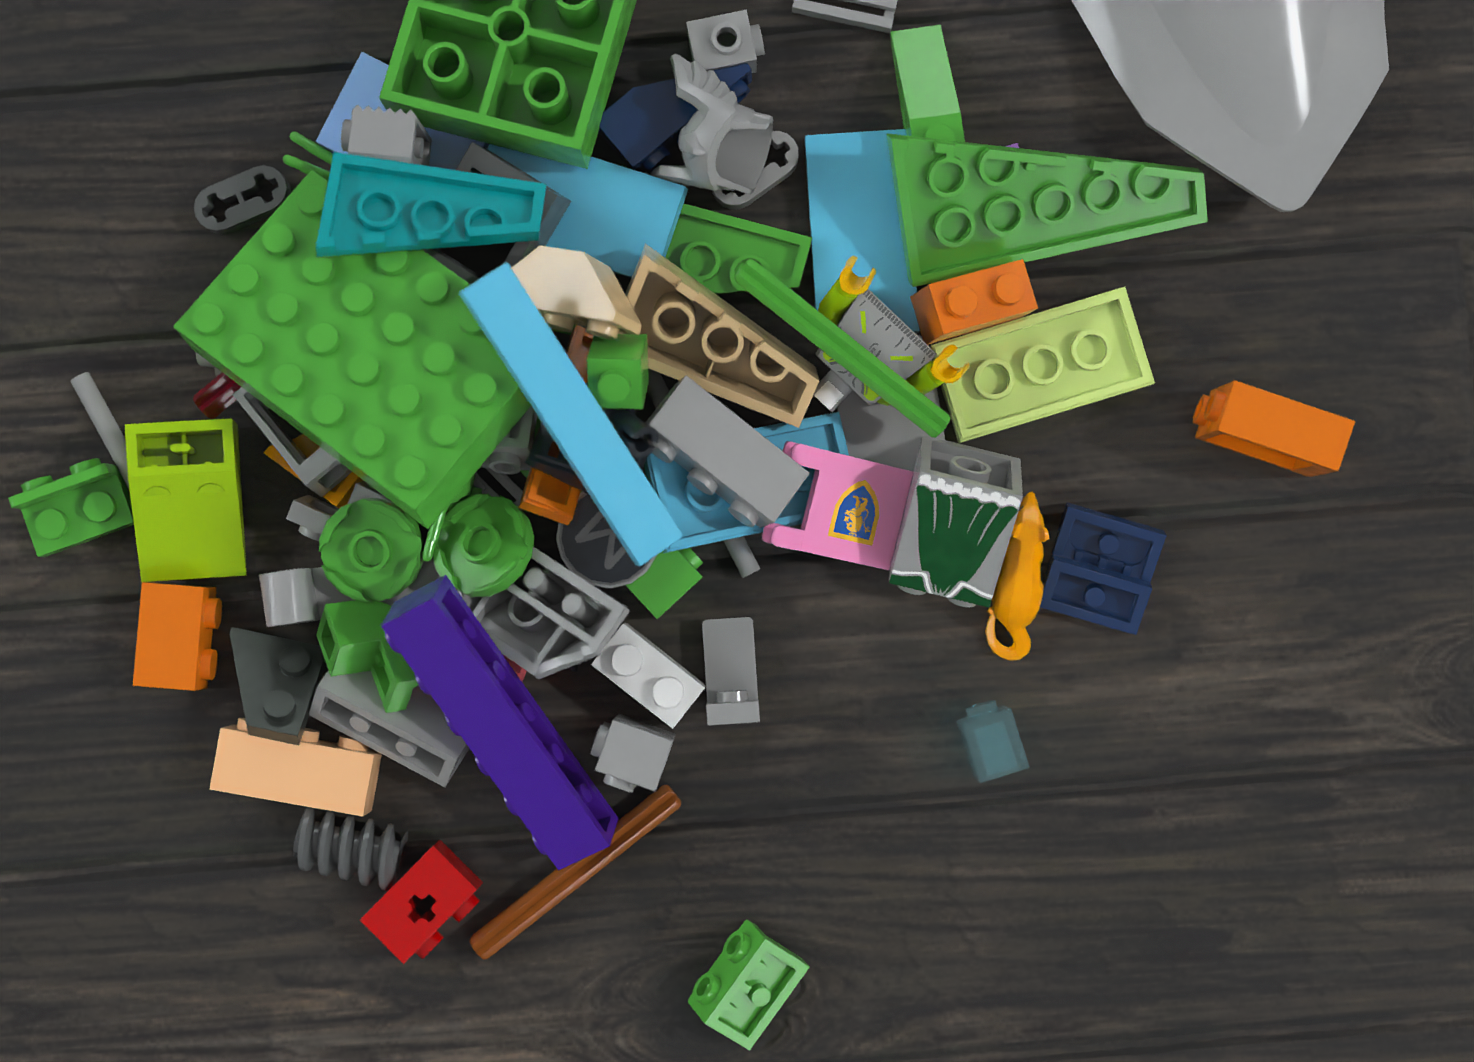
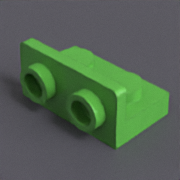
[8,458,134,557]
[688,919,810,1051]

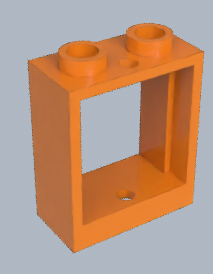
[1193,380,1355,477]

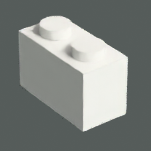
[591,622,706,729]

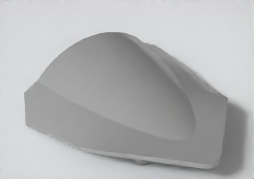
[1072,0,1389,212]

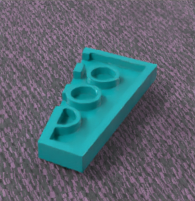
[316,152,546,257]

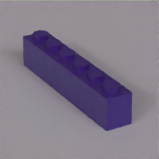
[381,575,618,870]

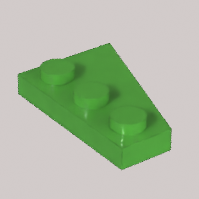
[665,204,812,294]

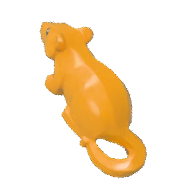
[985,492,1050,661]

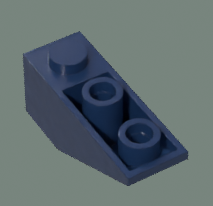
[598,63,752,174]

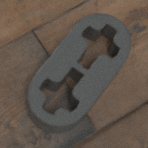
[194,165,292,235]

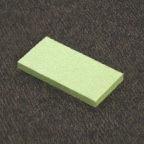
[930,287,1155,443]

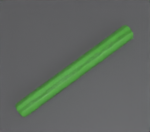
[734,259,951,438]

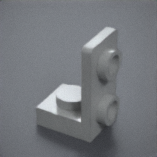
[702,617,760,725]

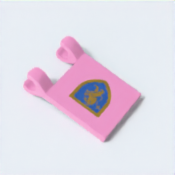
[762,441,914,570]

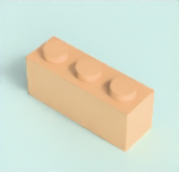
[209,718,382,816]

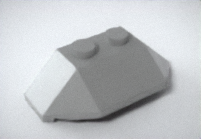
[458,547,630,679]

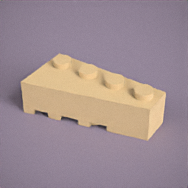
[618,243,819,428]

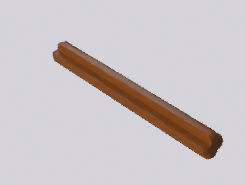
[469,784,681,960]

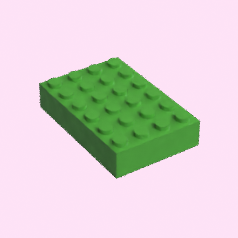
[379,0,637,169]
[173,170,531,529]

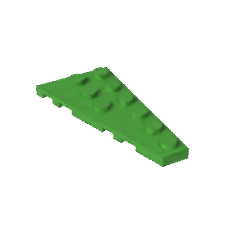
[886,133,1208,287]

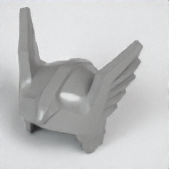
[645,54,773,194]

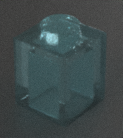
[956,700,1030,783]

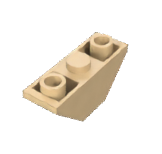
[511,245,642,340]

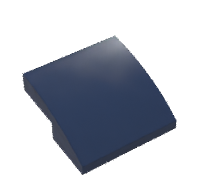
[1040,502,1167,635]

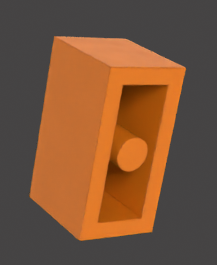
[910,259,1038,345]
[133,582,222,691]

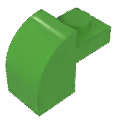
[316,600,418,713]

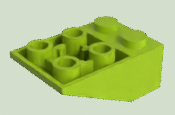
[125,419,247,582]

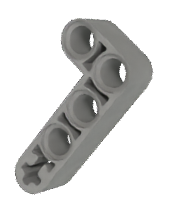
[259,557,441,627]

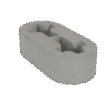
[712,131,798,210]

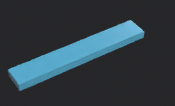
[458,262,683,566]

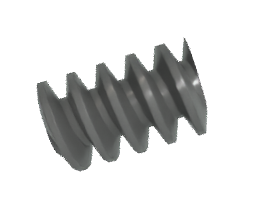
[293,807,408,891]

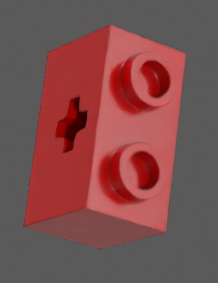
[360,840,483,964]

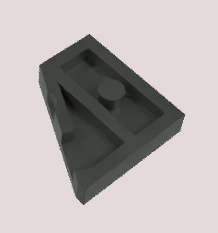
[229,627,326,745]

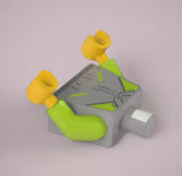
[814,256,970,412]

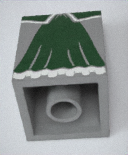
[889,435,1023,608]

